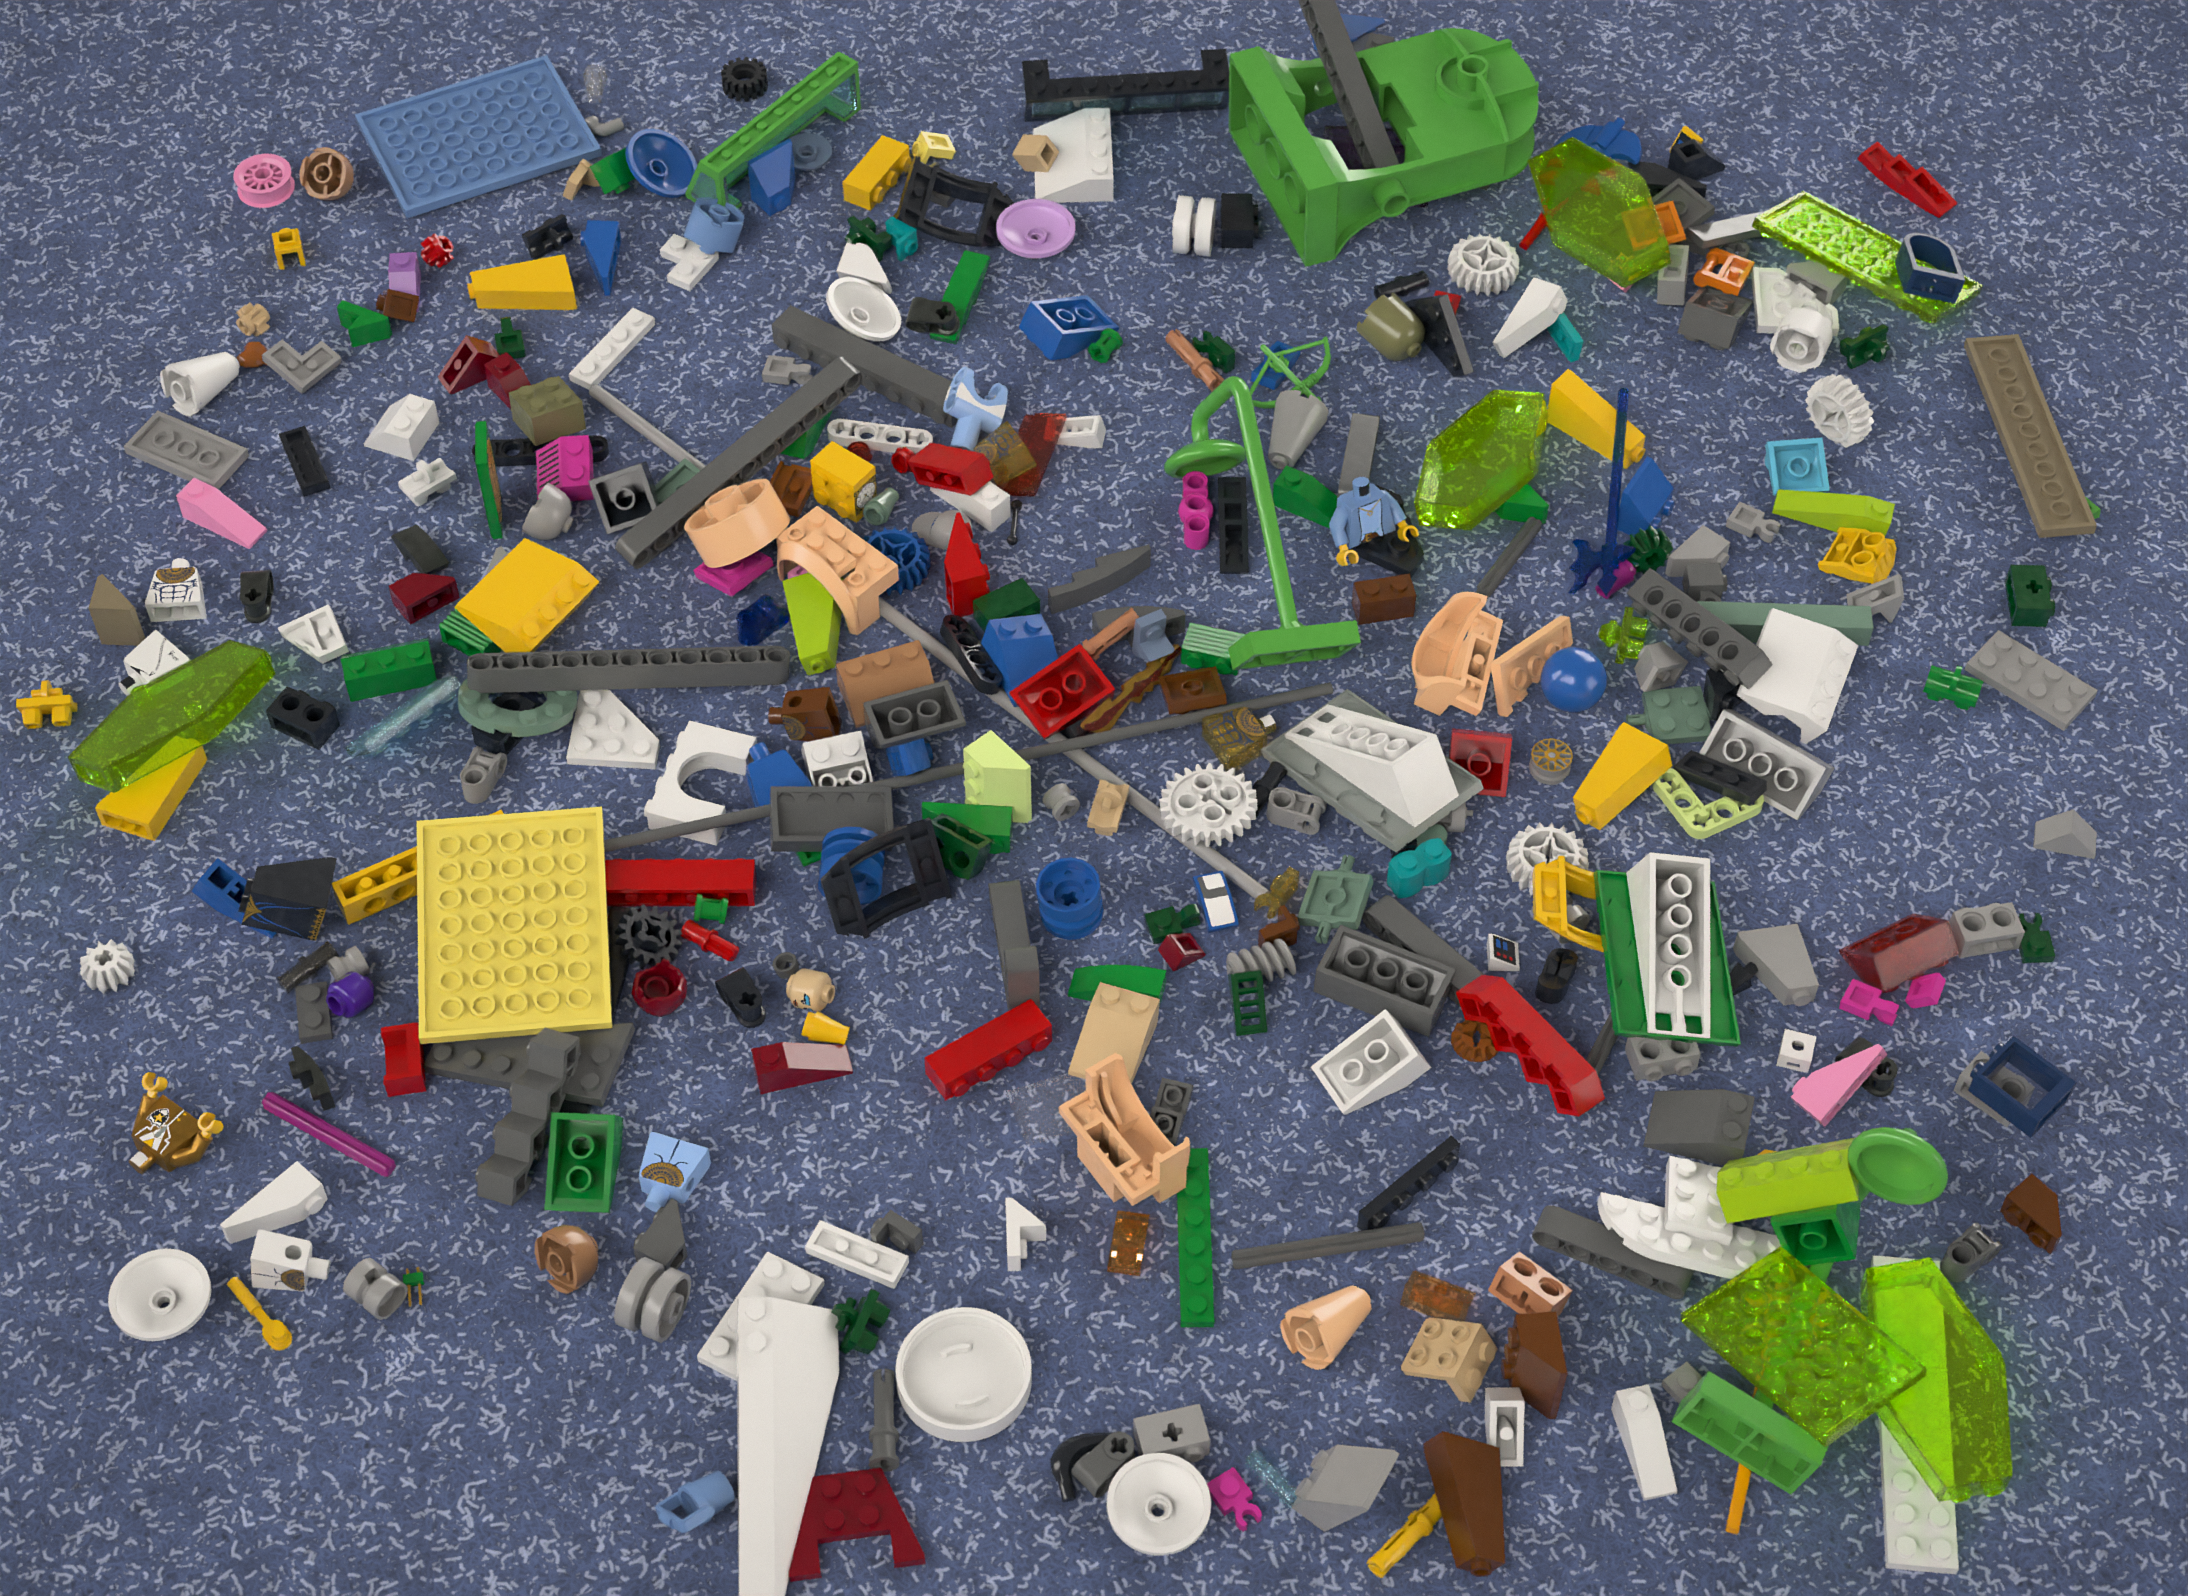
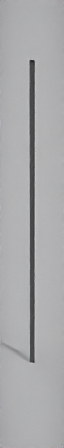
[604,682,1333,852]

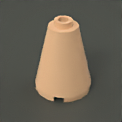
[1280,1286,1371,1370]

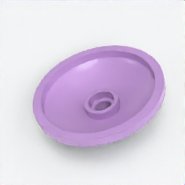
[996,199,1075,259]

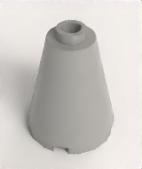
[1268,390,1329,470]

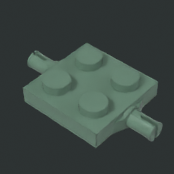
[1626,686,1713,744]
[1297,855,1374,944]

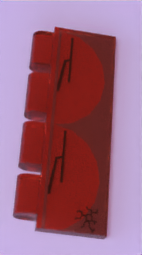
[996,413,1067,497]

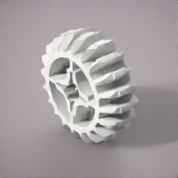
[1448,233,1519,297]
[1805,374,1874,448]
[1506,822,1589,896]

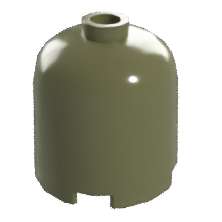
[1356,293,1425,361]

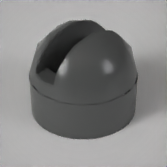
[772,952,799,979]

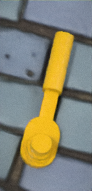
[227,1276,292,1351]

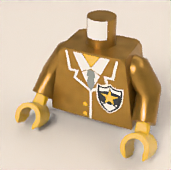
[129,1072,223,1174]

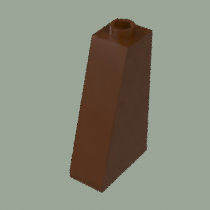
[1423,1431,1505,1577]

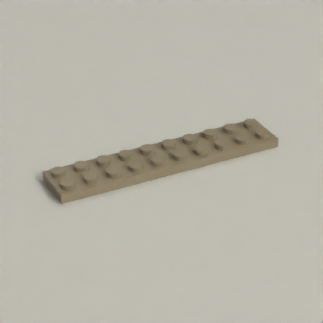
[1964,334,2097,538]

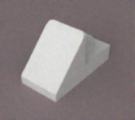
[1006,1198,1046,1271]

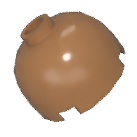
[300,147,354,201]
[535,1225,598,1294]

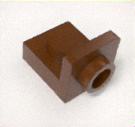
[376,289,419,323]
[1258,905,1300,948]

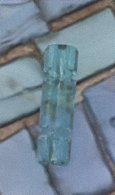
[1245,1450,1298,1509]

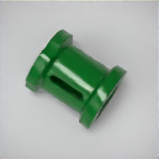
[1088,328,1123,363]
[693,894,728,924]

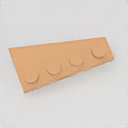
[1490,615,1573,717]

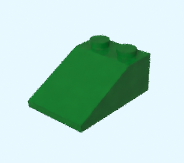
[544,1112,624,1213]

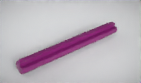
[261,1092,396,1177]

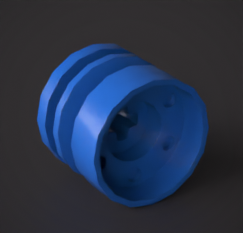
[818,826,885,905]
[1036,857,1104,940]

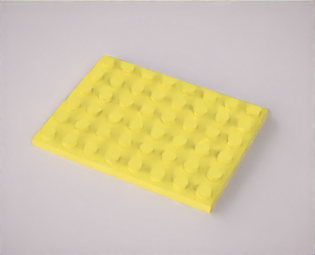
[417,807,612,1044]

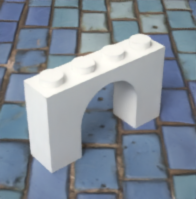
[644,721,757,846]

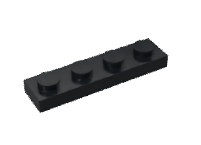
[1357,1136,1460,1231]

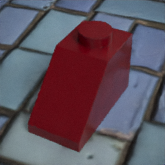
[437,335,500,394]
[484,352,531,410]
[388,573,460,624]

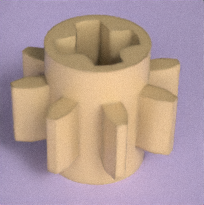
[236,302,270,337]

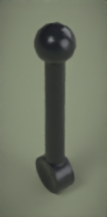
[1007,500,1022,545]

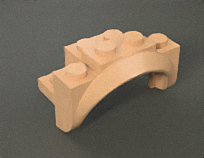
[1411,592,1503,716]

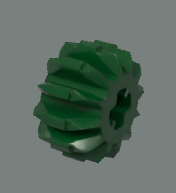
[1623,526,1673,574]

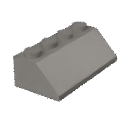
[1699,709,1835,820]

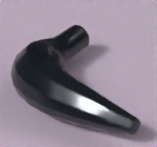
[1050,1432,1113,1502]

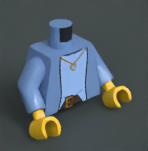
[1329,477,1419,566]

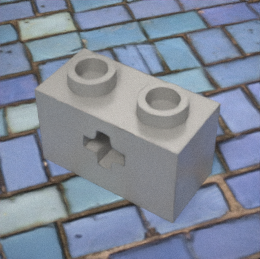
[1133,1404,1210,1463]

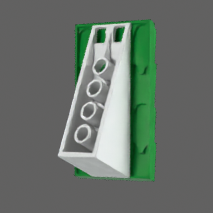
[1594,853,1741,1047]

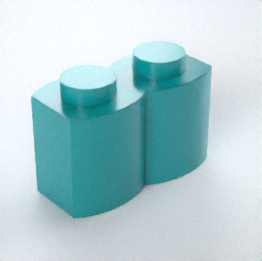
[1386,838,1452,898]

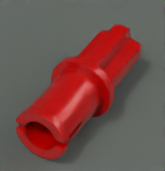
[681,919,739,961]

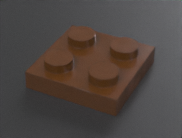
[1158,666,1227,714]

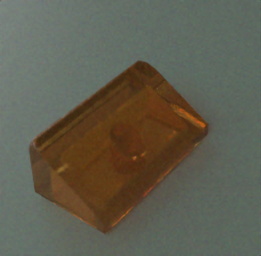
[1400,1271,1476,1322]

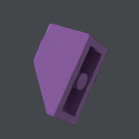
[388,252,421,312]

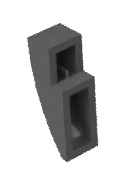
[1092,606,1186,648]

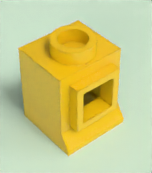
[272,228,306,270]

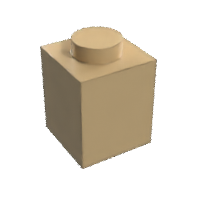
[1012,134,1059,172]

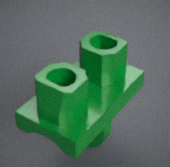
[1923,665,1983,710]

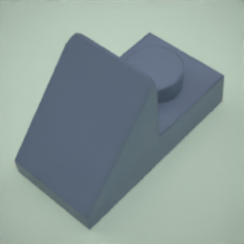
[1132,609,1174,662]

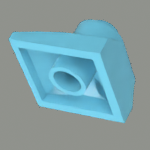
[1764,438,1830,496]

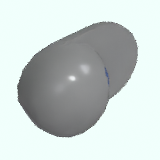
[912,510,973,550]

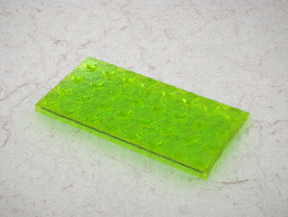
[1751,191,1983,324]

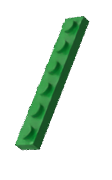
[1177,1148,1214,1327]

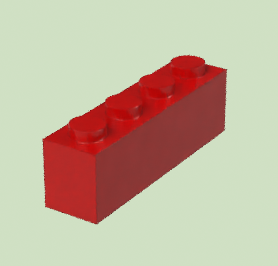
[924,999,1052,1101]

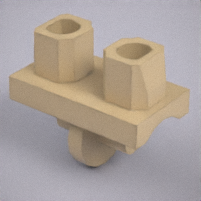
[1087,779,1129,836]

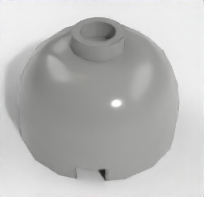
[522,483,574,540]

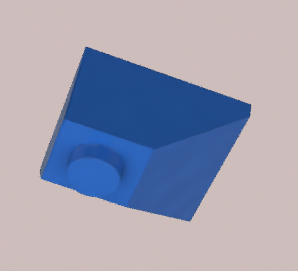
[747,139,795,216]

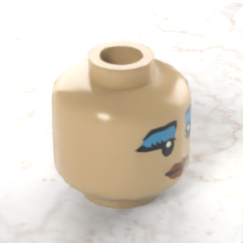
[786,968,835,1012]

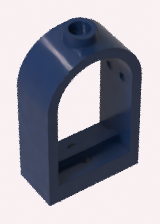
[1895,233,1965,304]

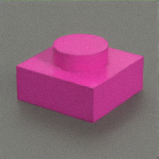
[1905,973,1946,1008]

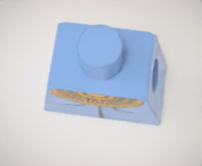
[639,1131,711,1212]

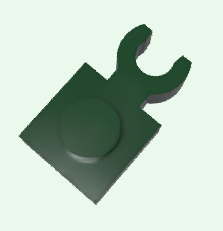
[2019,913,2055,963]

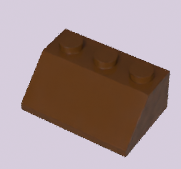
[1501,1311,1567,1419]

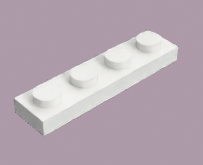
[569,308,655,390]

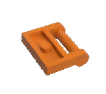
[1693,248,1755,296]

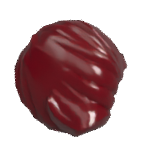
[632,959,687,1017]

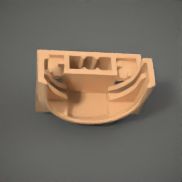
[1059,1053,1190,1206]

